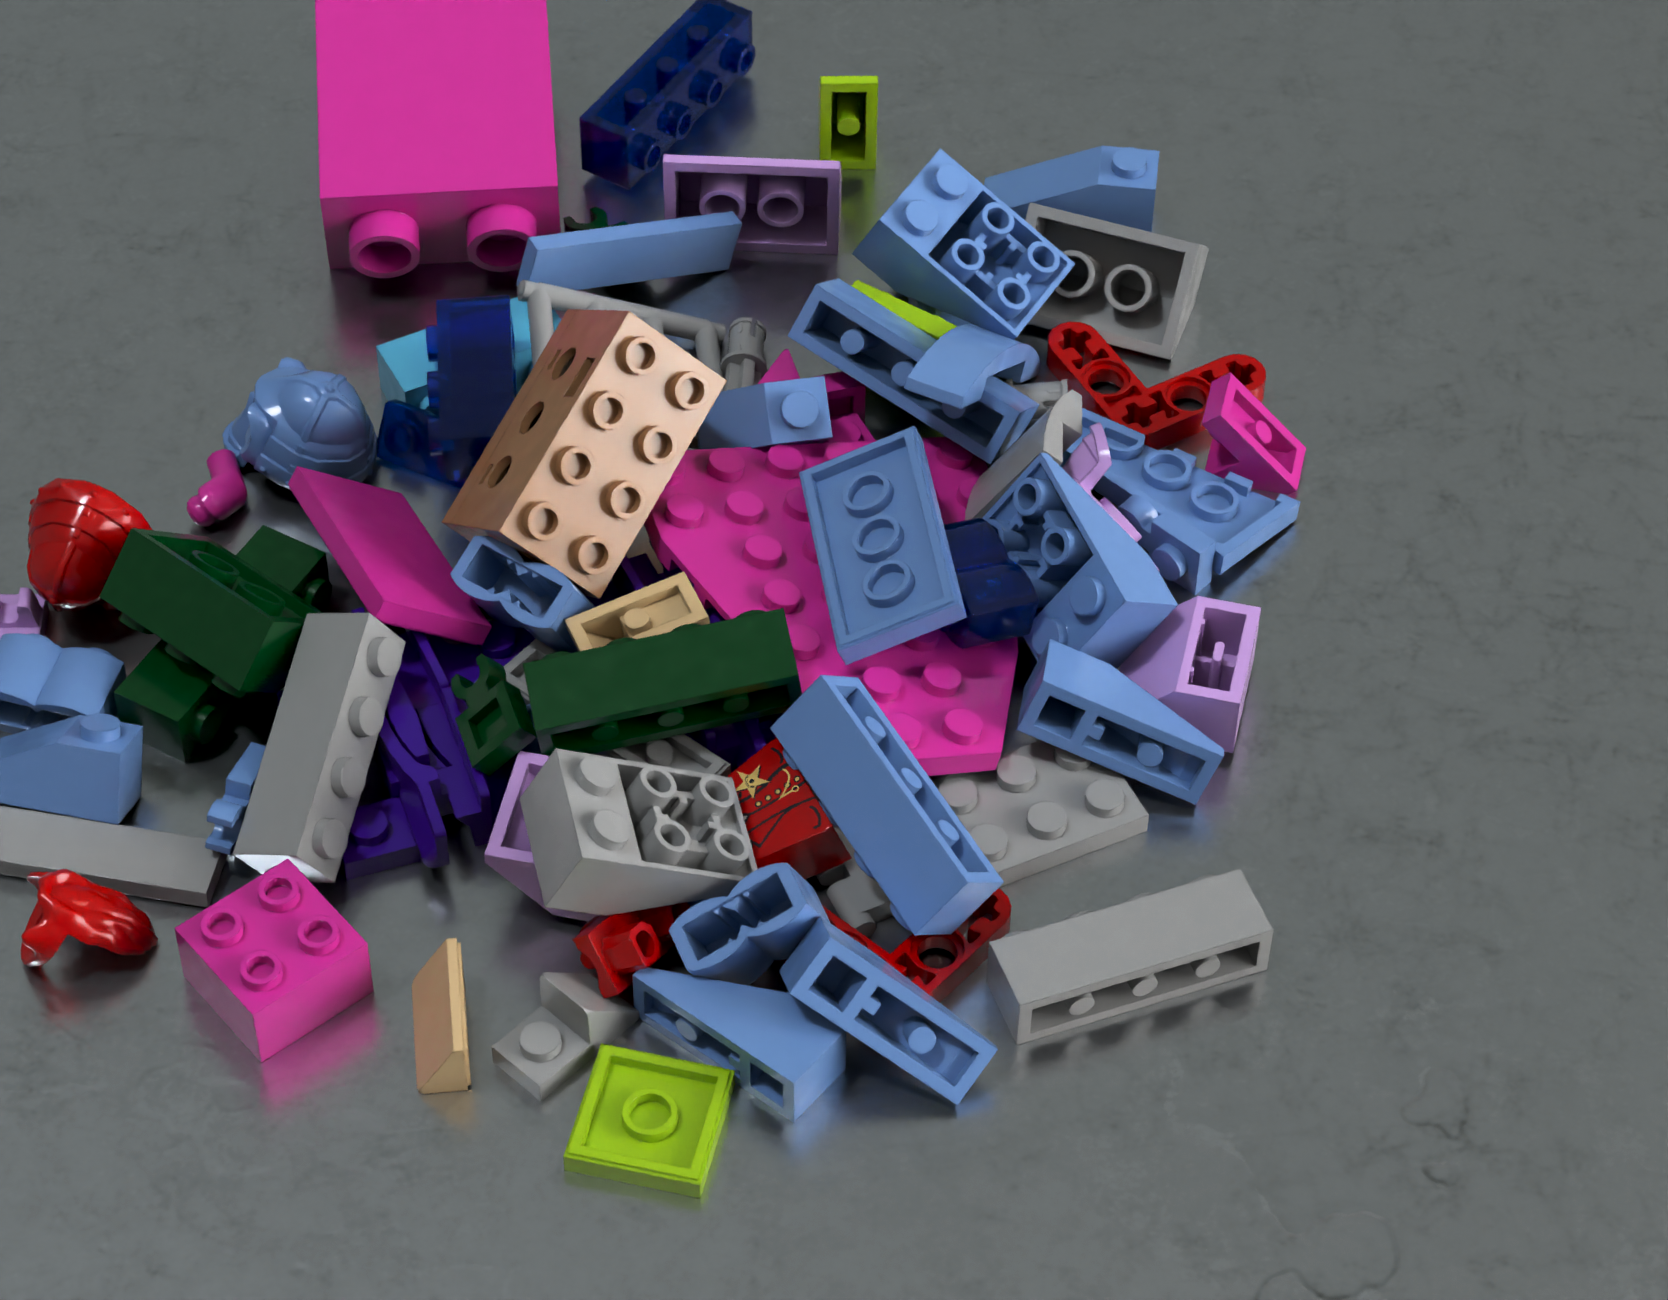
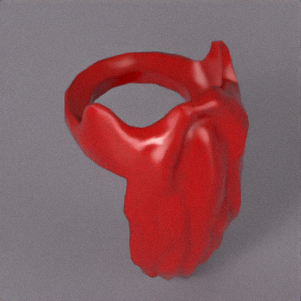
[21,869,158,967]

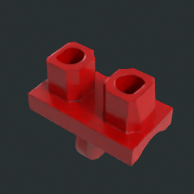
[573,902,690,999]

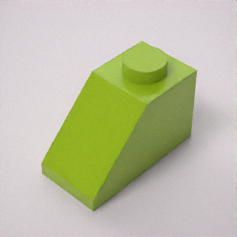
[818,76,878,169]

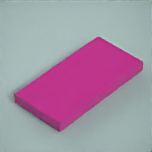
[288,466,492,645]

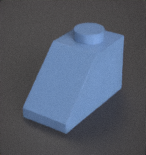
[697,376,833,449]

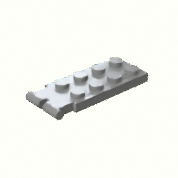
[815,740,1149,938]

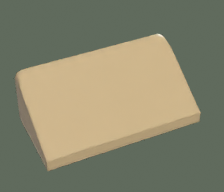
[412,938,471,1094]

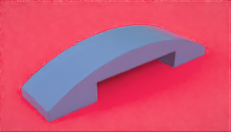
[904,325,1041,409]

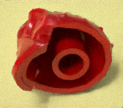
[27,478,152,612]

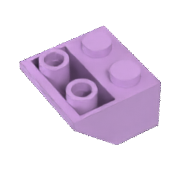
[1119,596,1261,753]

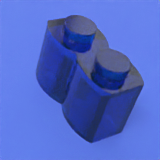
[939,518,1039,649]

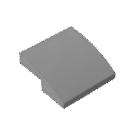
[964,389,1082,530]

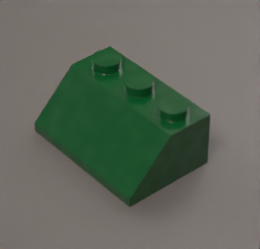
[99,528,323,697]

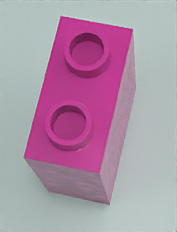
[315,0,561,278]

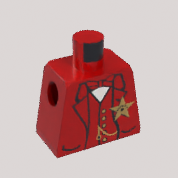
[727,738,852,879]

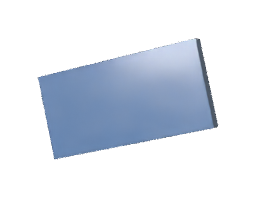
[799,426,967,665]

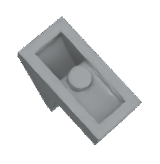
[491,972,639,1102]

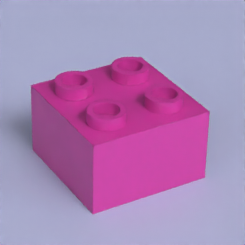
[174,859,374,1063]

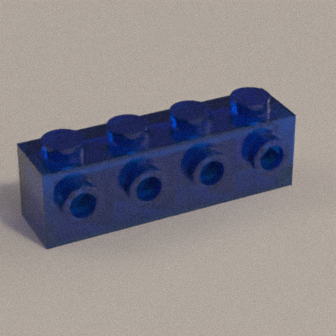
[579,0,756,190]

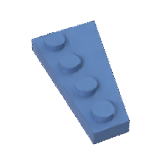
[1060,408,1300,575]

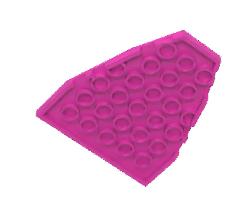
[644,437,1018,776]

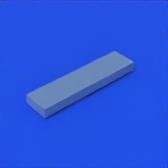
[516,211,742,290]

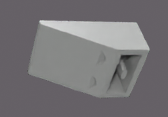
[519,748,758,916]

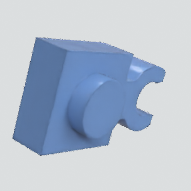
[1118,494,1216,595]
[205,742,266,855]

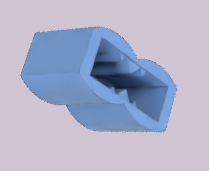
[450,536,595,653]
[0,633,127,734]
[669,863,830,985]

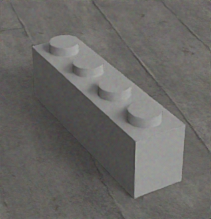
[233,613,406,883]
[986,868,1273,1045]

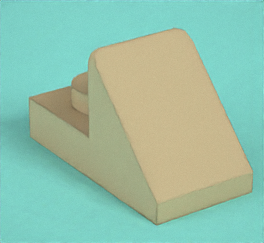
[564,571,710,651]

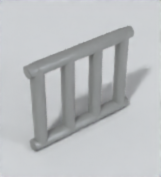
[517,280,726,449]

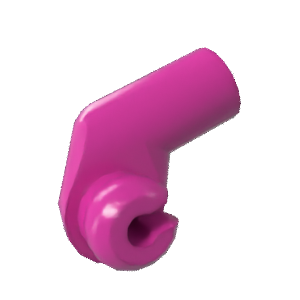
[187,449,247,527]

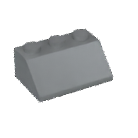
[1025,202,1209,360]

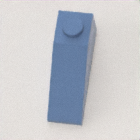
[984,146,1160,232]
[1016,639,1224,805]
[0,713,143,825]
[779,916,998,1105]
[632,967,847,1123]

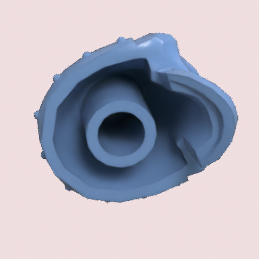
[223,357,381,490]

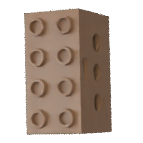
[442,309,727,599]

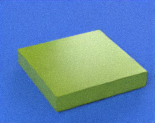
[563,1043,735,1199]

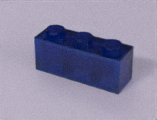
[426,295,517,480]

